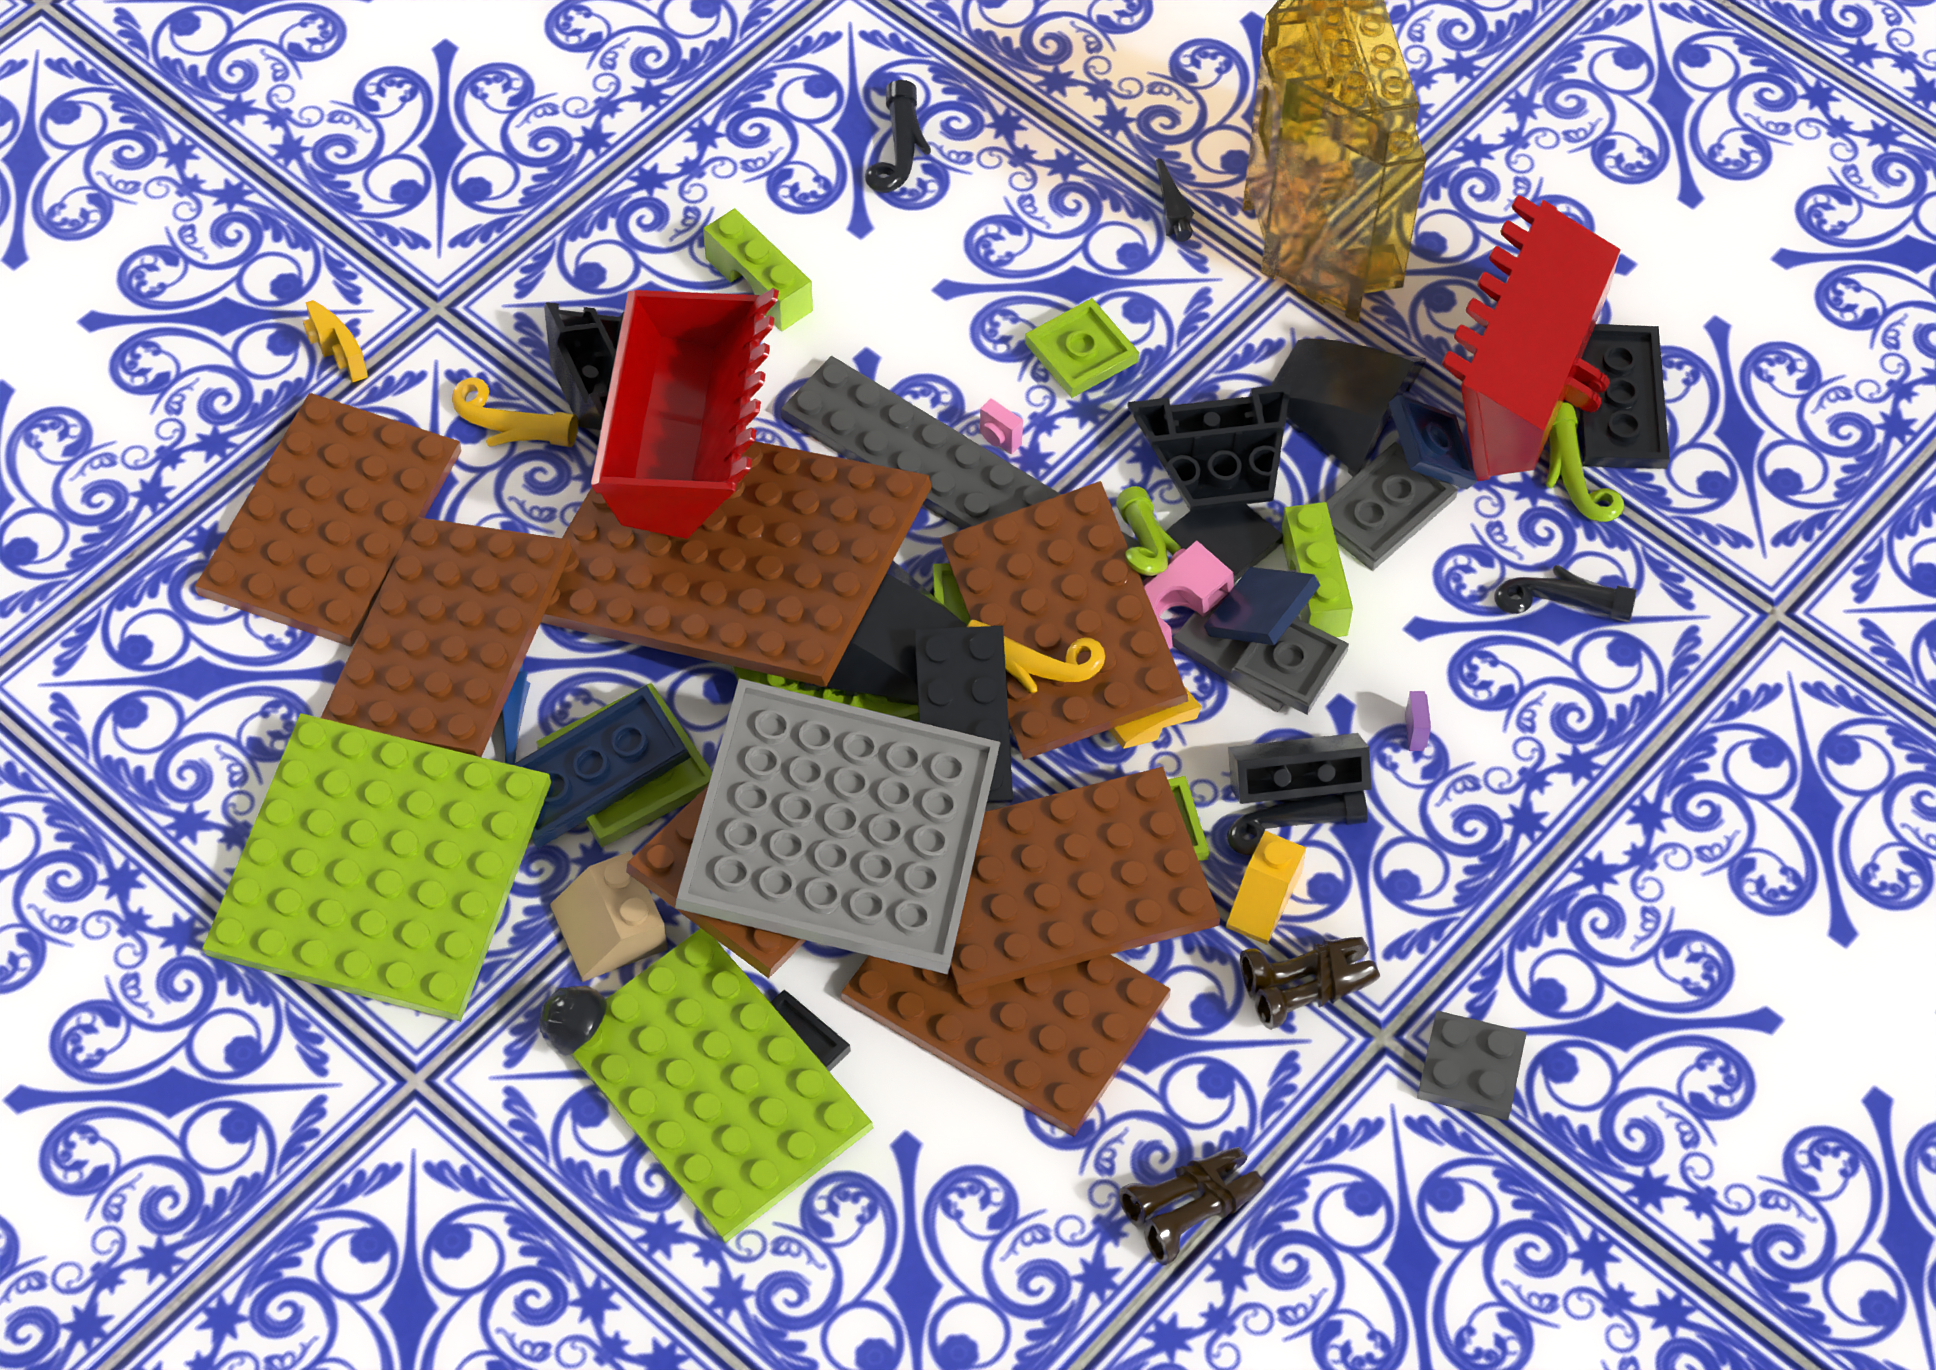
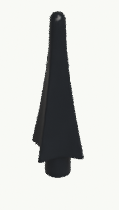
[1155,158,1195,241]

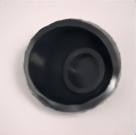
[538,986,607,1056]

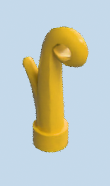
[452,377,578,447]
[967,620,1105,694]

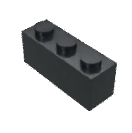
[1228,733,1372,804]

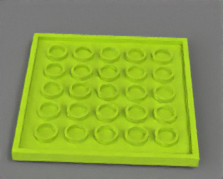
[202,713,552,1022]

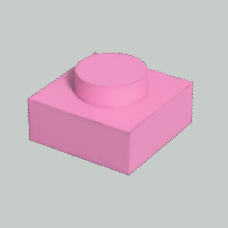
[980,398,1023,455]

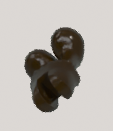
[1240,937,1380,1030]
[1119,1147,1265,1265]

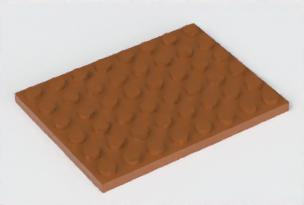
[540,441,932,687]

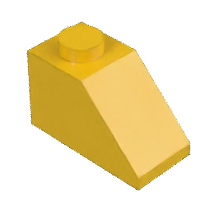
[1226,831,1307,945]

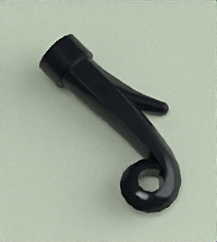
[865,80,931,193]
[1494,565,1637,622]
[1227,790,1368,855]

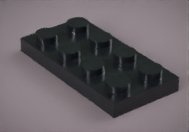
[1579,324,1670,469]
[914,625,1013,804]

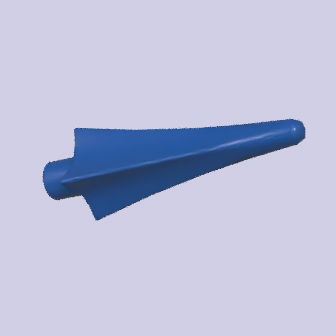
[502,663,531,765]

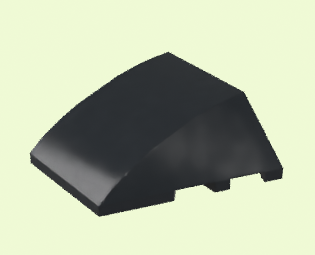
[544,302,624,430]
[1271,338,1426,477]
[1127,383,1292,511]
[804,561,968,705]

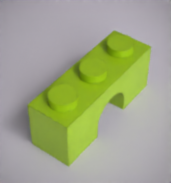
[703,208,813,332]
[1281,502,1353,637]

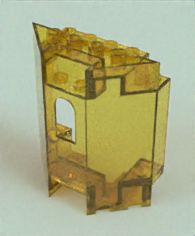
[1242,0,1426,323]

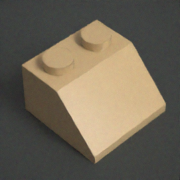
[550,851,667,982]

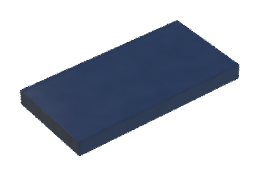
[513,685,691,849]

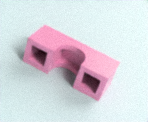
[1142,541,1234,649]

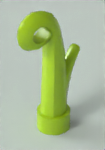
[1546,403,1624,522]
[1116,486,1181,576]

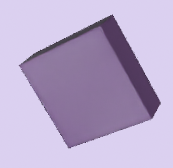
[1405,691,1431,751]

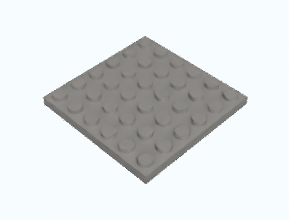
[675,679,1000,974]

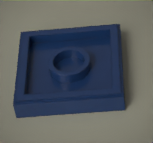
[1388,394,1477,489]
[1204,567,1320,645]

